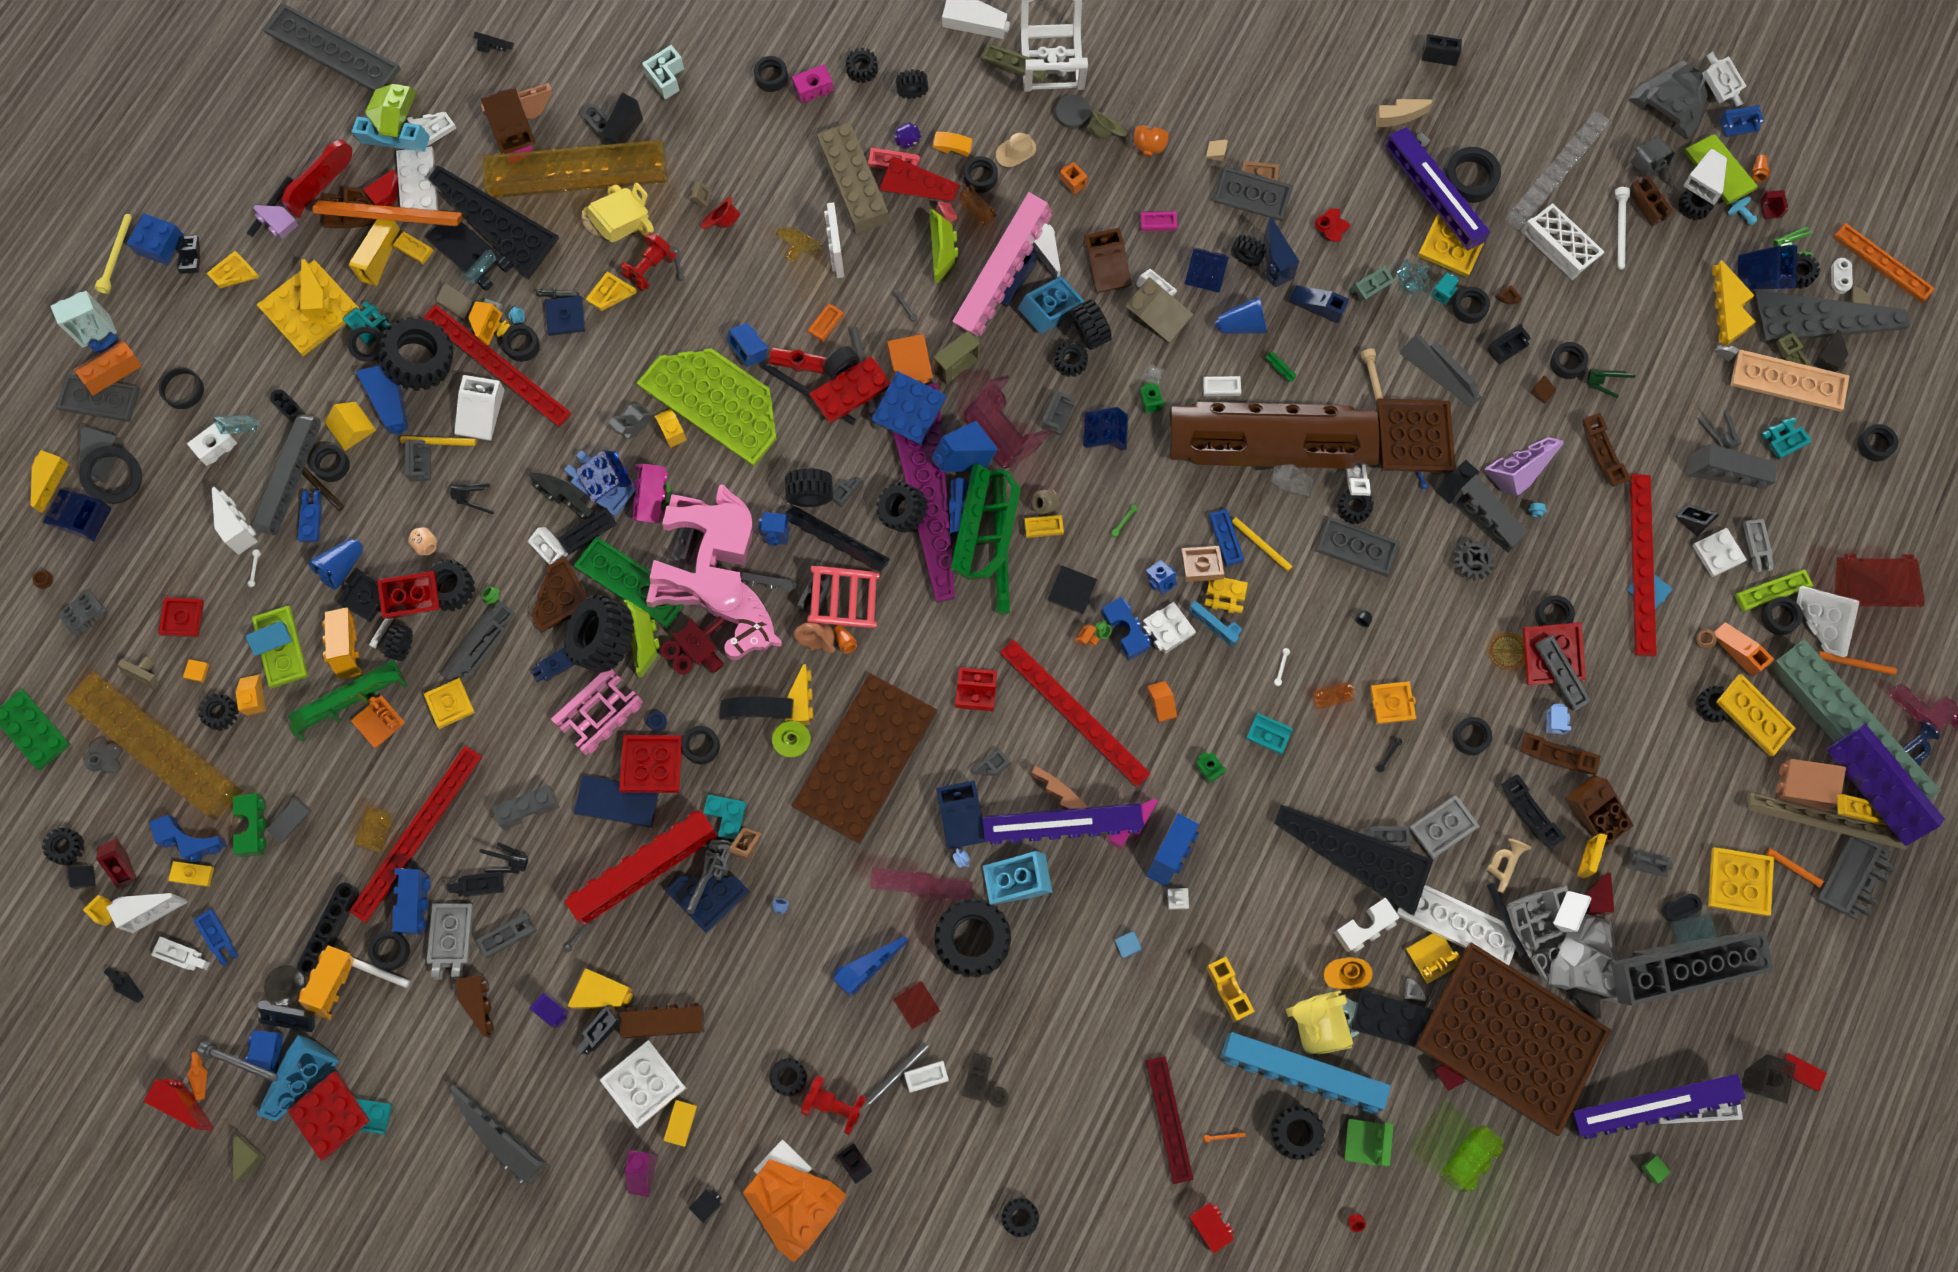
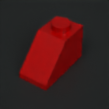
[363,169,399,207]

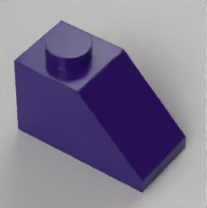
[529,993,569,1028]

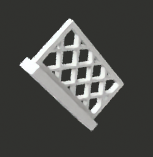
[1521,203,1604,281]

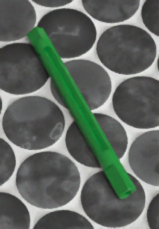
[993,476,1010,615]

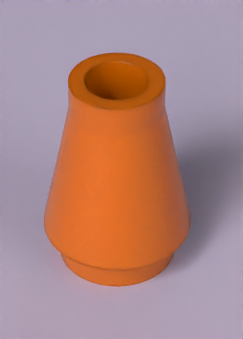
[1751,155,1770,182]
[833,625,857,654]

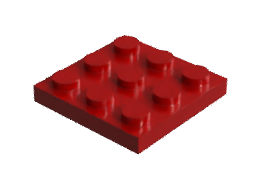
[1522,622,1586,685]
[619,735,683,793]
[287,1072,370,1161]

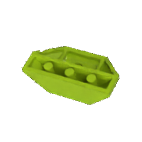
[365,84,417,137]
[929,209,958,283]
[623,600,660,678]

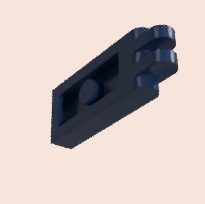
[531,647,575,682]

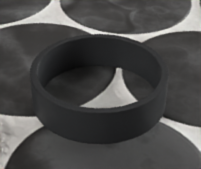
[159,367,204,409]

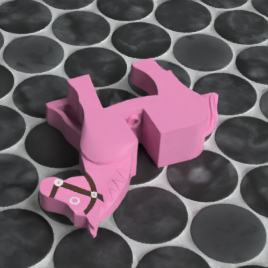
[646,484,782,660]

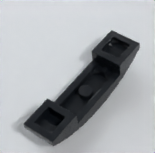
[719,696,794,720]
[1501,774,1566,849]

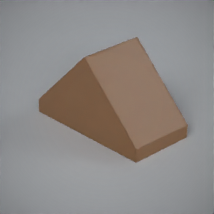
[729,827,762,862]

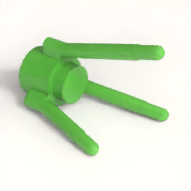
[1773,227,1813,256]

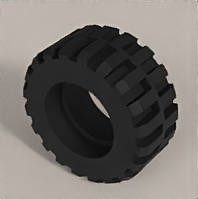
[378,317,453,391]
[564,595,634,673]
[934,898,1011,978]

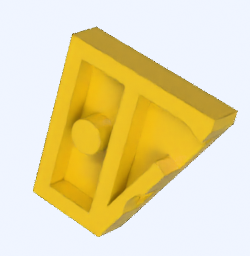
[207,251,259,288]
[586,271,637,311]

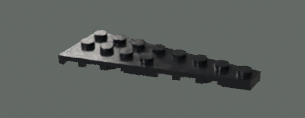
[428,165,559,280]
[1274,805,1433,916]

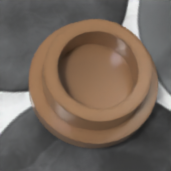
[1696,629,1717,649]

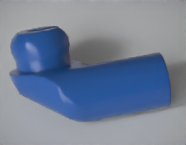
[89,332,118,352]

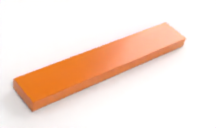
[1833,223,1935,303]

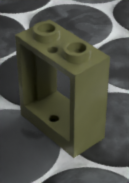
[934,331,980,385]

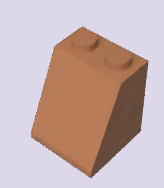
[1776,759,1846,811]

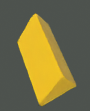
[664,1100,697,1147]

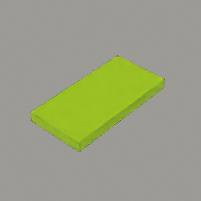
[1684,134,1758,205]
[252,605,309,689]

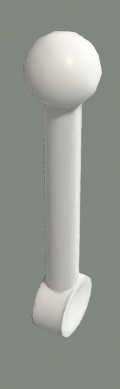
[247,549,261,587]
[1274,648,1290,686]

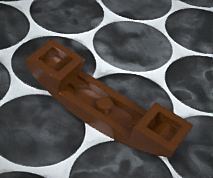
[1582,412,1631,487]
[1520,732,1601,775]

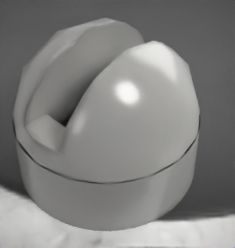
[1415,132,1431,147]

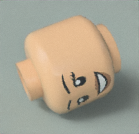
[408,527,437,555]

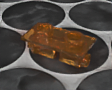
[1312,682,1355,709]

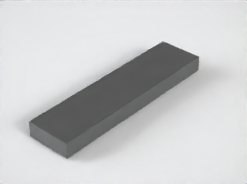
[1534,634,1591,711]

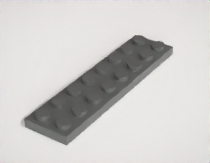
[264,4,401,92]

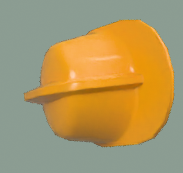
[1324,957,1373,989]

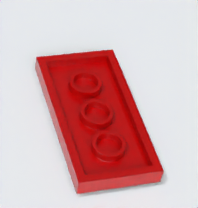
[809,356,891,424]

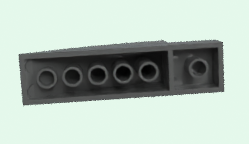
[1611,931,1773,1005]

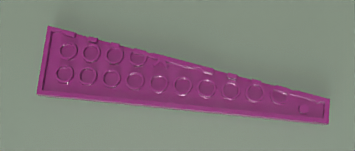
[893,383,955,603]

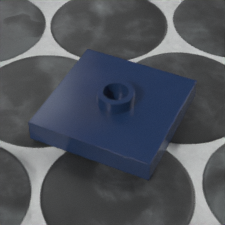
[545,296,585,336]

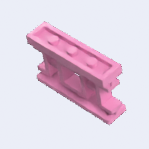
[551,668,643,755]

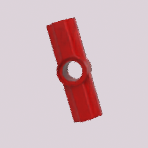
[769,348,827,374]

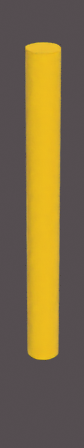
[400,436,477,446]
[1232,517,1293,572]

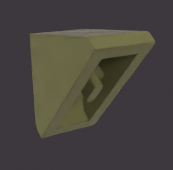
[233,1137,265,1180]

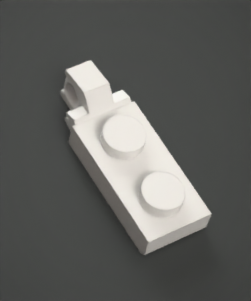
[151,937,210,971]

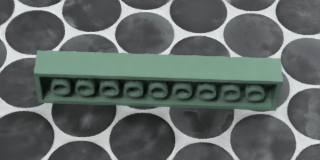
[1767,639,1941,800]

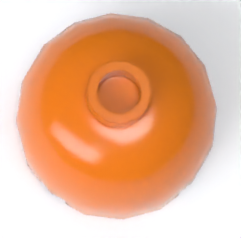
[1133,125,1170,157]

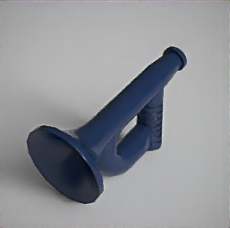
[1903,721,1941,766]

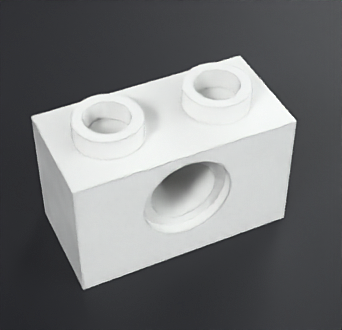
[187,421,237,466]

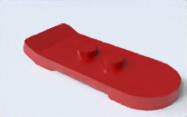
[282,140,353,218]

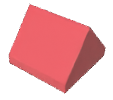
[935,201,957,222]

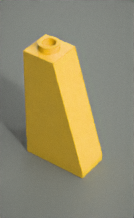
[349,219,400,286]

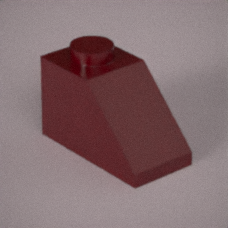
[96,838,136,889]
[1583,872,1614,915]

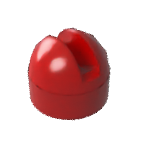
[1348,1213,1366,1232]

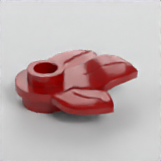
[1314,208,1351,242]

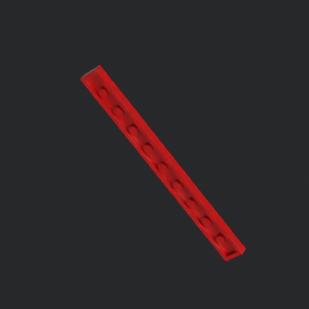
[423,304,572,428]
[1630,474,1657,657]
[1000,639,1151,788]
[349,746,483,923]

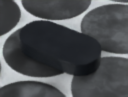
[1662,894,1702,922]

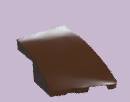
[323,187,377,228]

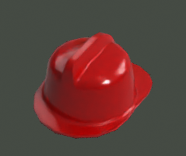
[701,197,740,229]

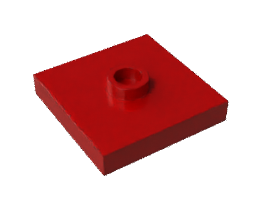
[158,597,205,637]

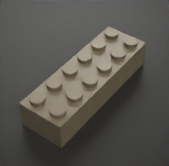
[817,122,889,234]

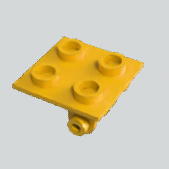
[1406,933,1460,984]

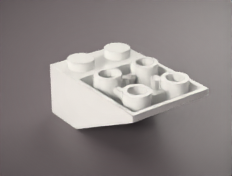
[454,375,505,441]
[212,487,258,555]

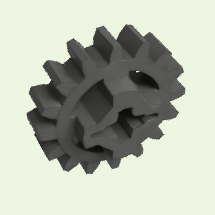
[1453,539,1496,581]

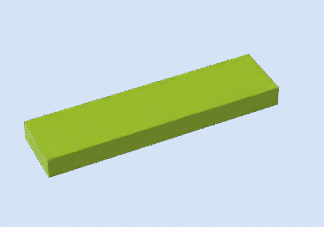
[1734,569,1813,612]

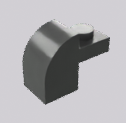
[609,403,653,439]

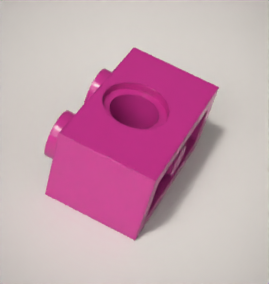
[792,64,834,103]

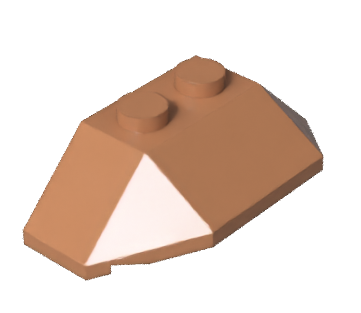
[481,83,552,119]

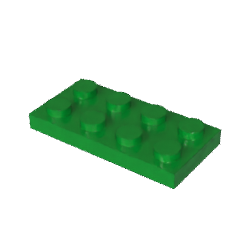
[0,689,71,771]

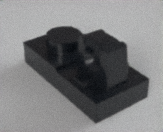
[473,32,514,53]

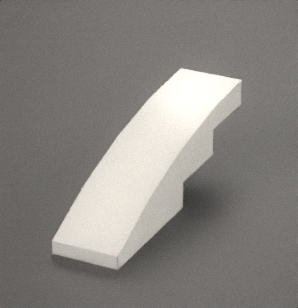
[1659,1103,1743,1124]

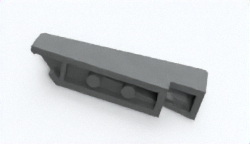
[441,600,515,680]

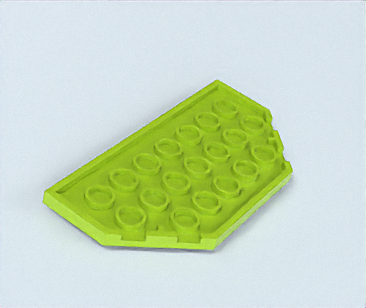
[637,348,777,467]

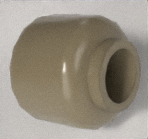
[1032,489,1060,514]

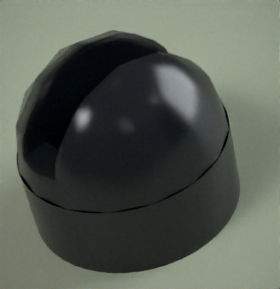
[1355,610,1373,627]

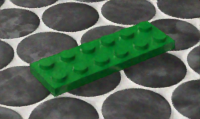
[574,536,688,628]

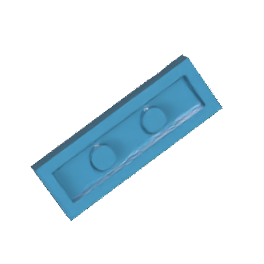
[1188,601,1242,648]

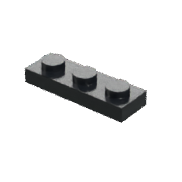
[558,508,618,555]

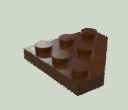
[531,557,588,633]

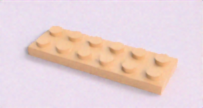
[1730,349,1849,412]

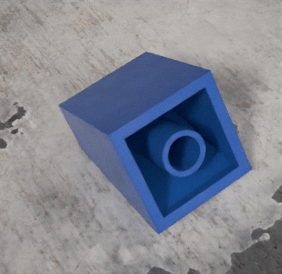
[931,421,998,472]

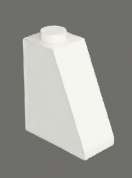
[1684,149,1727,205]

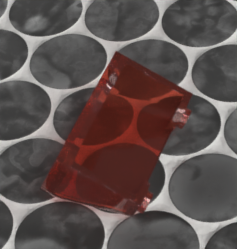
[1835,554,1925,607]

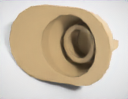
[996,133,1036,167]

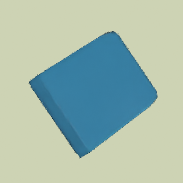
[1115,931,1142,959]

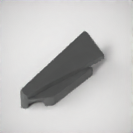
[1400,333,1482,407]

